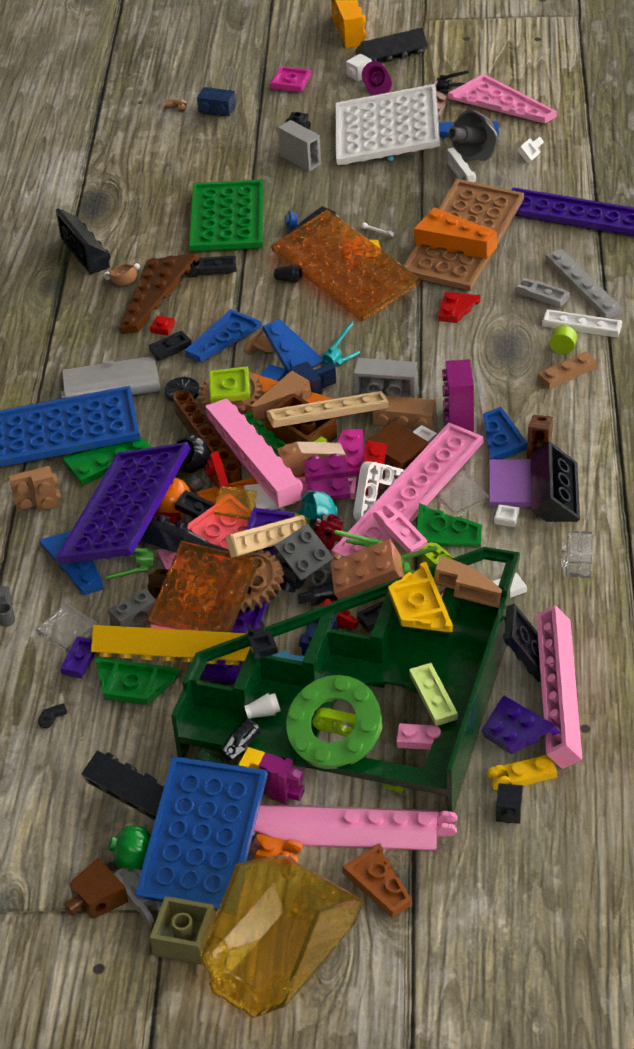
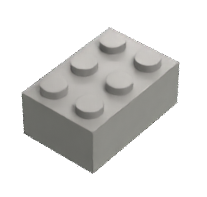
[354,358,418,398]

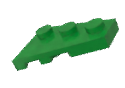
[417,503,482,548]

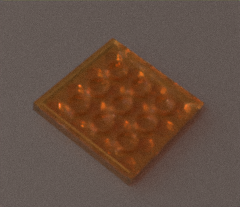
[148,541,259,633]

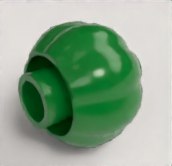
[108,825,151,872]

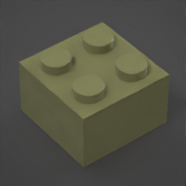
[150,896,216,965]

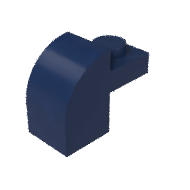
[290,361,336,394]

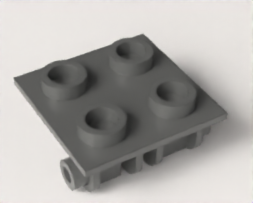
[274,523,334,581]

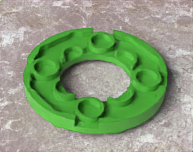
[286,675,382,769]

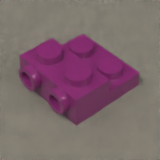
[304,453,351,501]

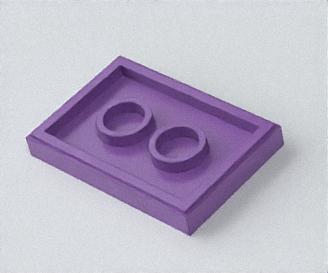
[489,459,532,508]

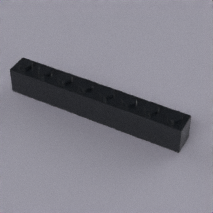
[81,750,261,870]

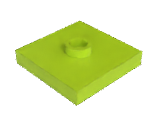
[209,366,251,404]

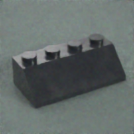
[355,27,428,62]
[55,208,111,275]
[531,441,580,522]

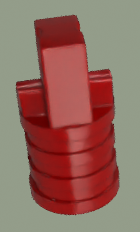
[320,599,360,630]

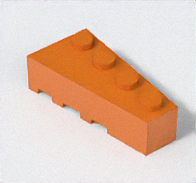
[414,208,497,259]

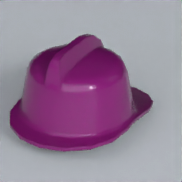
[362,61,392,96]

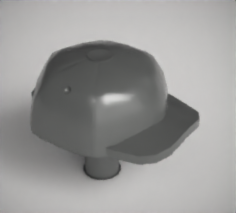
[448,109,498,161]

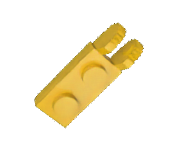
[487,755,558,791]

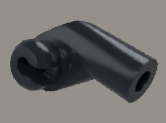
[38,703,67,728]

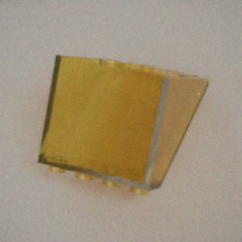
[201,854,365,1018]

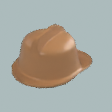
[244,331,275,354]

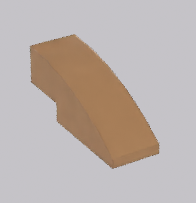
[434,556,502,608]

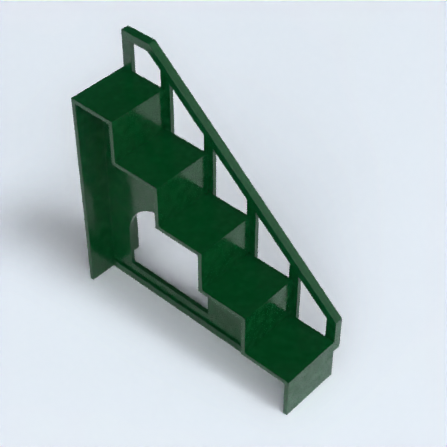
[171,547,520,812]

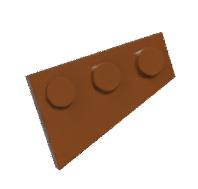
[342,843,412,918]

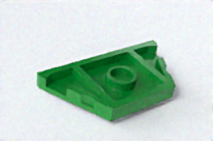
[95,657,180,705]

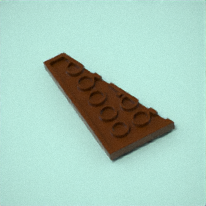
[119,253,200,334]

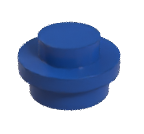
[284,211,298,229]

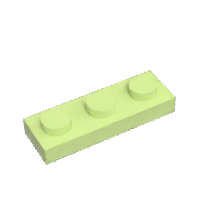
[409,663,458,726]

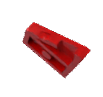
[438,292,481,323]
[204,452,230,492]

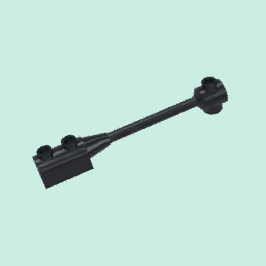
[142,514,305,593]

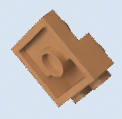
[9,466,62,512]

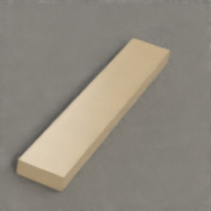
[267,391,389,428]
[225,515,306,558]

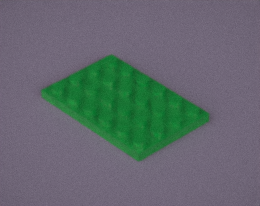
[190,179,264,252]

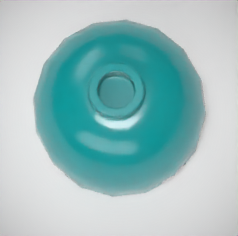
[299,491,338,532]

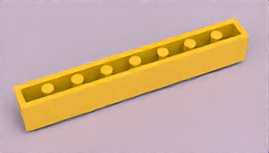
[91,625,250,665]

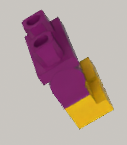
[239,747,305,805]

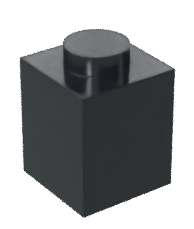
[496,783,523,824]

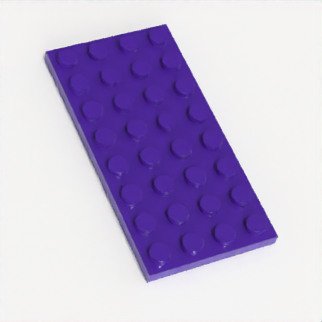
[56,442,191,564]

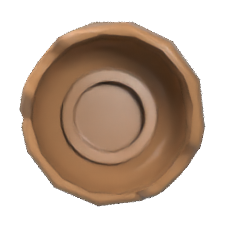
[109,264,137,287]

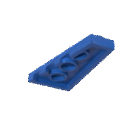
[185,309,262,362]
[39,530,104,595]

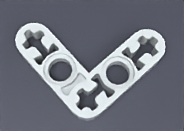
[353,462,405,521]

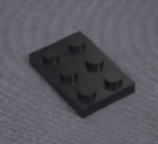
[503,603,541,682]

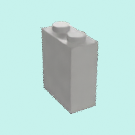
[278,120,321,172]

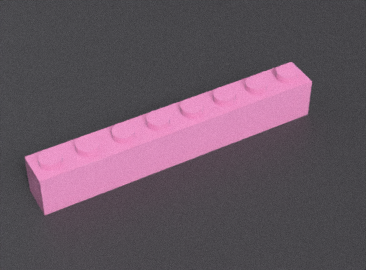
[205,398,303,508]
[536,605,582,769]

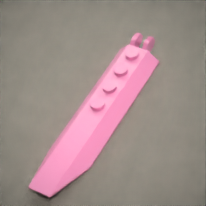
[254,805,457,851]

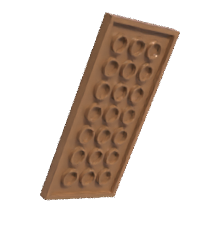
[401,179,524,291]

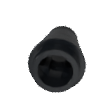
[274,264,303,282]

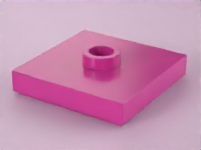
[270,66,312,93]

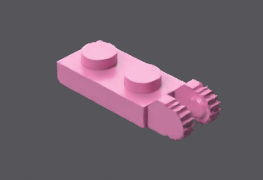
[373,503,427,553]

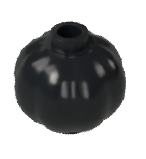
[175,434,210,473]

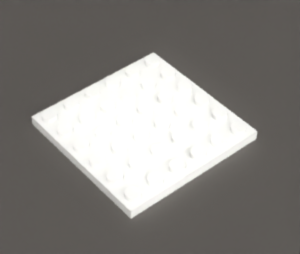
[336,84,440,165]

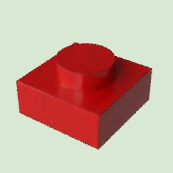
[150,316,175,336]

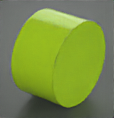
[549,326,577,355]

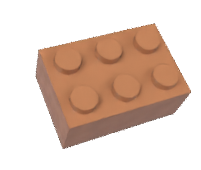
[330,539,404,600]

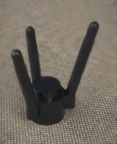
[436,70,469,95]

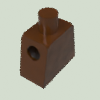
[527,415,553,459]
[64,858,129,919]

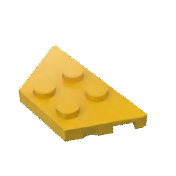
[388,562,453,632]

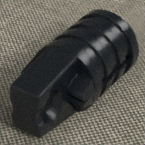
[297,582,338,606]
[220,718,261,760]

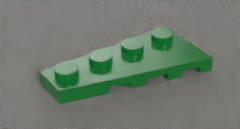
[62,437,151,486]

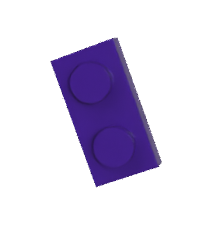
[60,636,96,678]

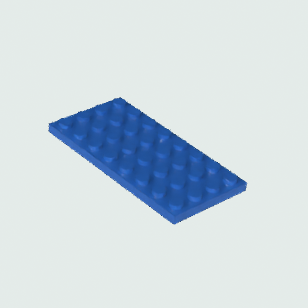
[0,385,140,467]

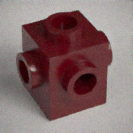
[312,514,345,550]

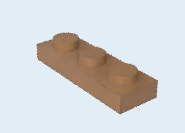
[538,351,598,390]

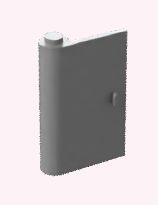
[61,356,161,398]

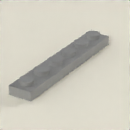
[546,249,622,319]

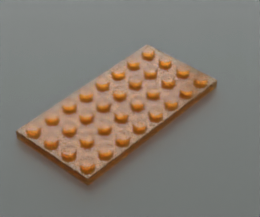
[271,209,420,322]

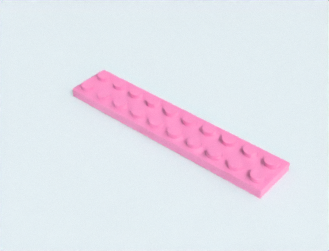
[331,423,484,557]

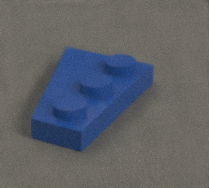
[262,319,324,374]
[483,407,527,460]

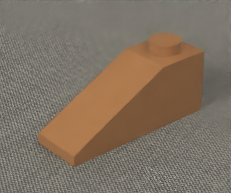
[251,371,312,421]
[277,442,346,476]

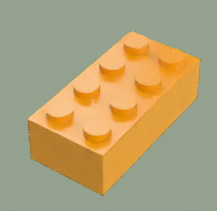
[331,0,366,49]

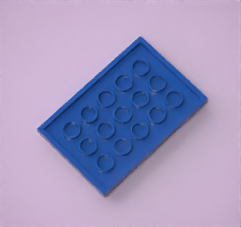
[135,756,268,914]

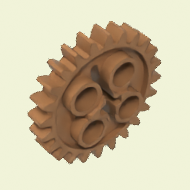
[198,373,263,415]
[213,549,284,613]

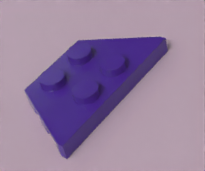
[481,695,559,754]

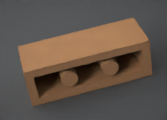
[372,395,437,431]

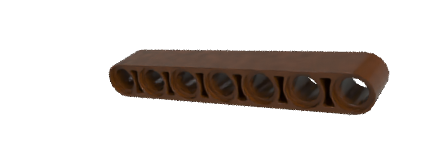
[173,390,243,483]

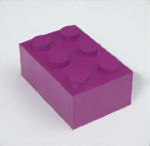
[442,359,474,432]

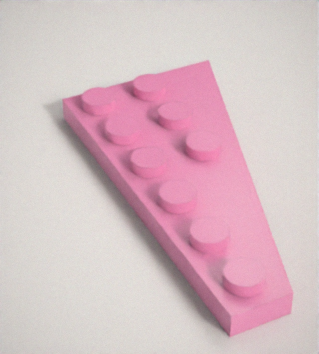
[448,74,557,124]

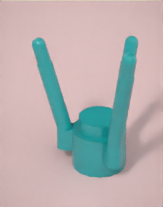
[322,321,361,366]

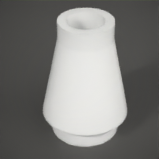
[244,693,281,719]

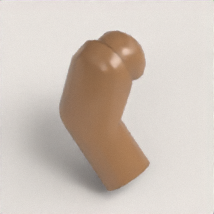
[165,99,187,112]

